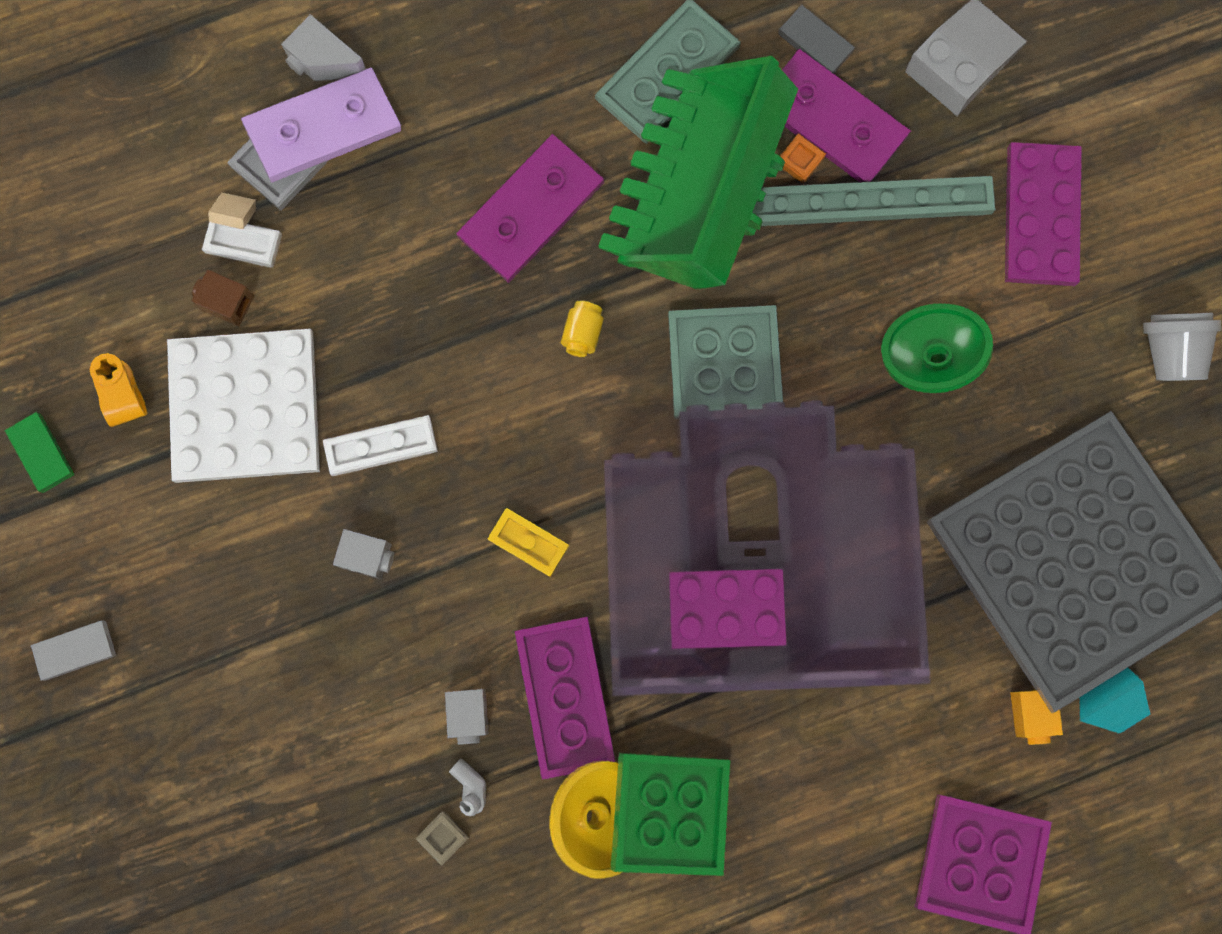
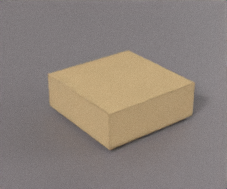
[209,193,256,229]

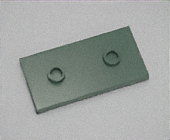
[595,0,741,144]

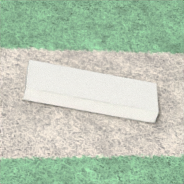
[323,415,438,477]

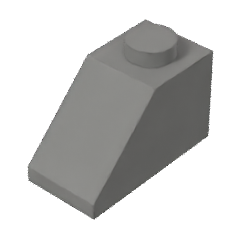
[281,15,366,81]

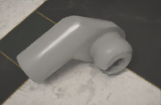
[449,758,486,816]

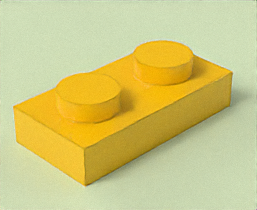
[488,508,570,578]

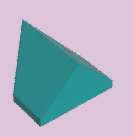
[1079,667,1151,734]

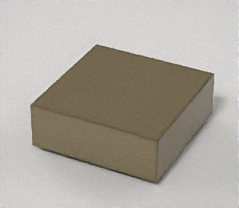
[415,810,470,866]

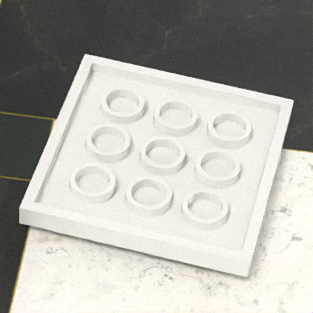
[167,329,320,483]

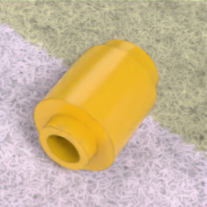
[561,301,604,357]

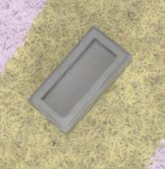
[31,621,116,681]

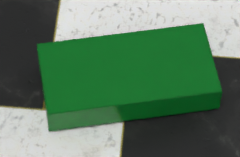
[4,412,75,493]

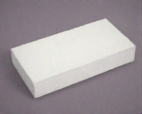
[202,222,282,268]

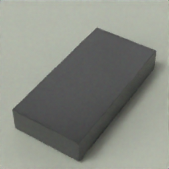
[778,5,855,74]

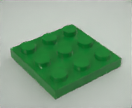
[611,753,730,876]

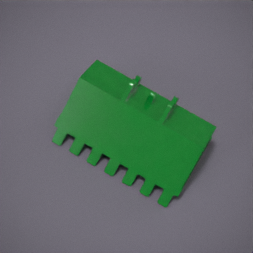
[598,56,798,289]

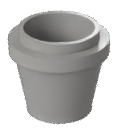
[1143,313,1221,381]

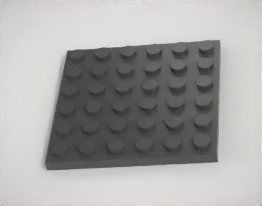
[927,411,1222,713]

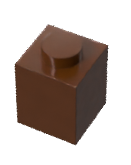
[192,269,255,327]

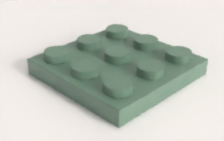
[668,305,784,419]

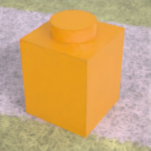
[1010,690,1063,745]

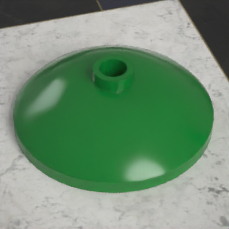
[881,303,993,393]

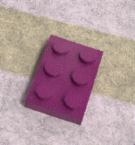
[669,569,786,649]

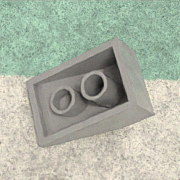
[905,0,1027,116]

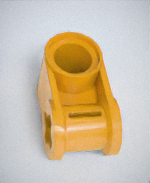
[90,353,147,427]

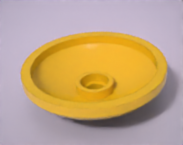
[550,761,622,879]

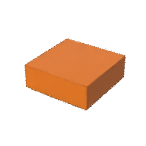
[780,133,826,184]

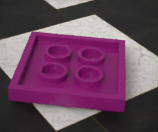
[915,794,1052,934]

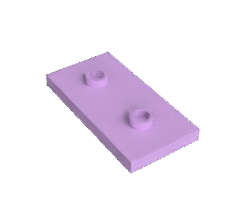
[241,67,401,183]

